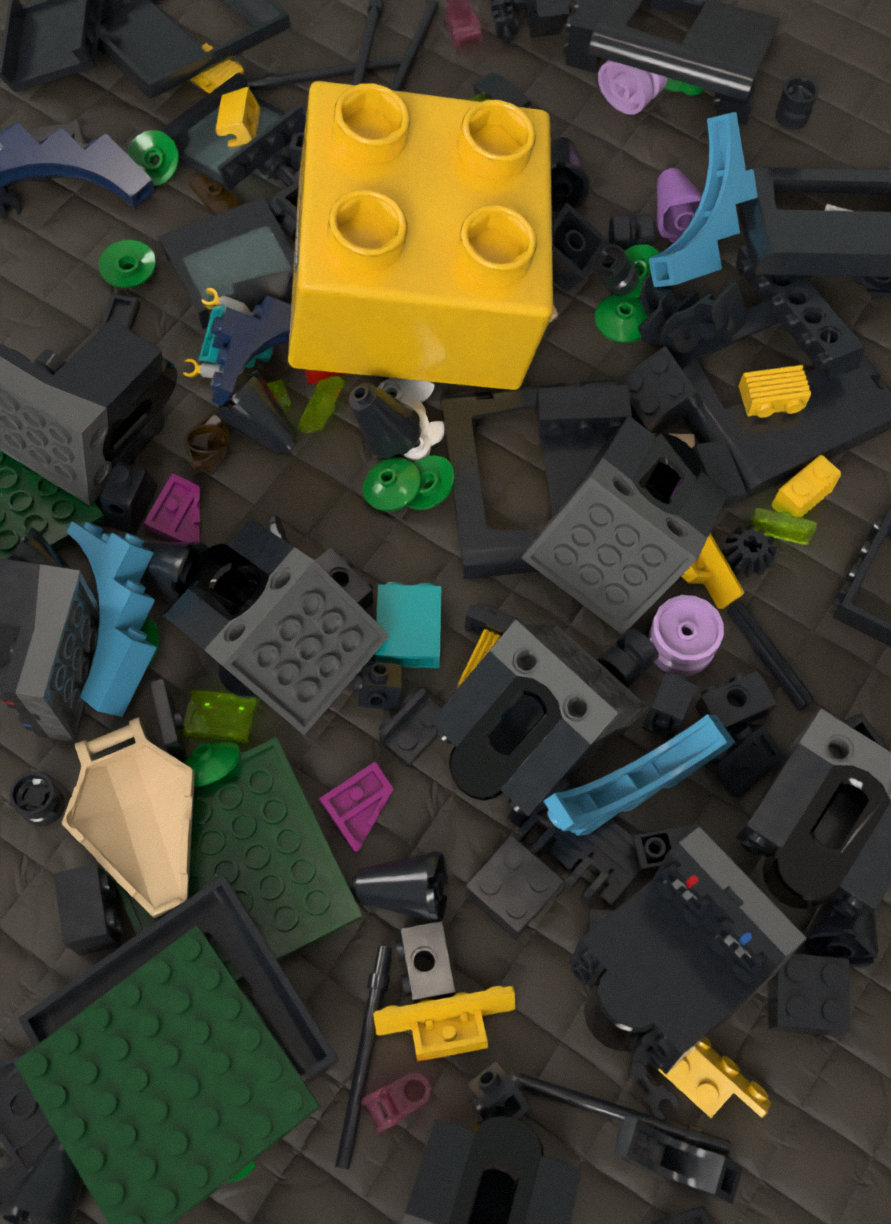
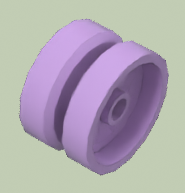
[598,60,667,115]
[647,595,724,676]

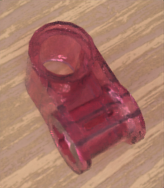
[446,0,481,47]
[360,1073,432,1135]

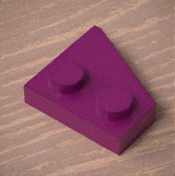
[143,473,200,543]
[319,762,393,854]

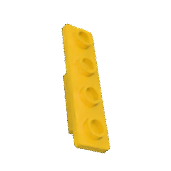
[665,492,744,609]
[373,986,515,1062]
[657,1038,771,1118]

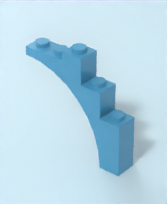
[649,112,758,287]
[67,521,157,717]
[544,714,736,836]

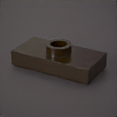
[189,168,242,215]

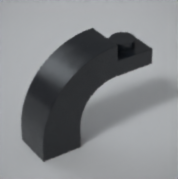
[614,1115,743,1204]

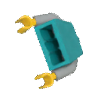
[183,288,273,378]

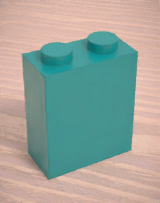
[375,582,441,668]

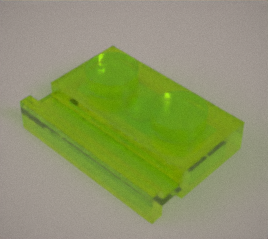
[182,690,257,743]

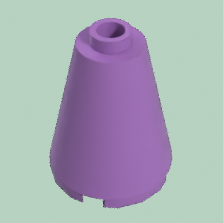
[657,168,702,243]

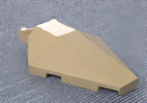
[62,717,195,918]

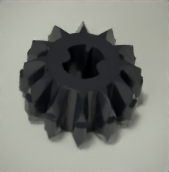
[722,524,777,578]

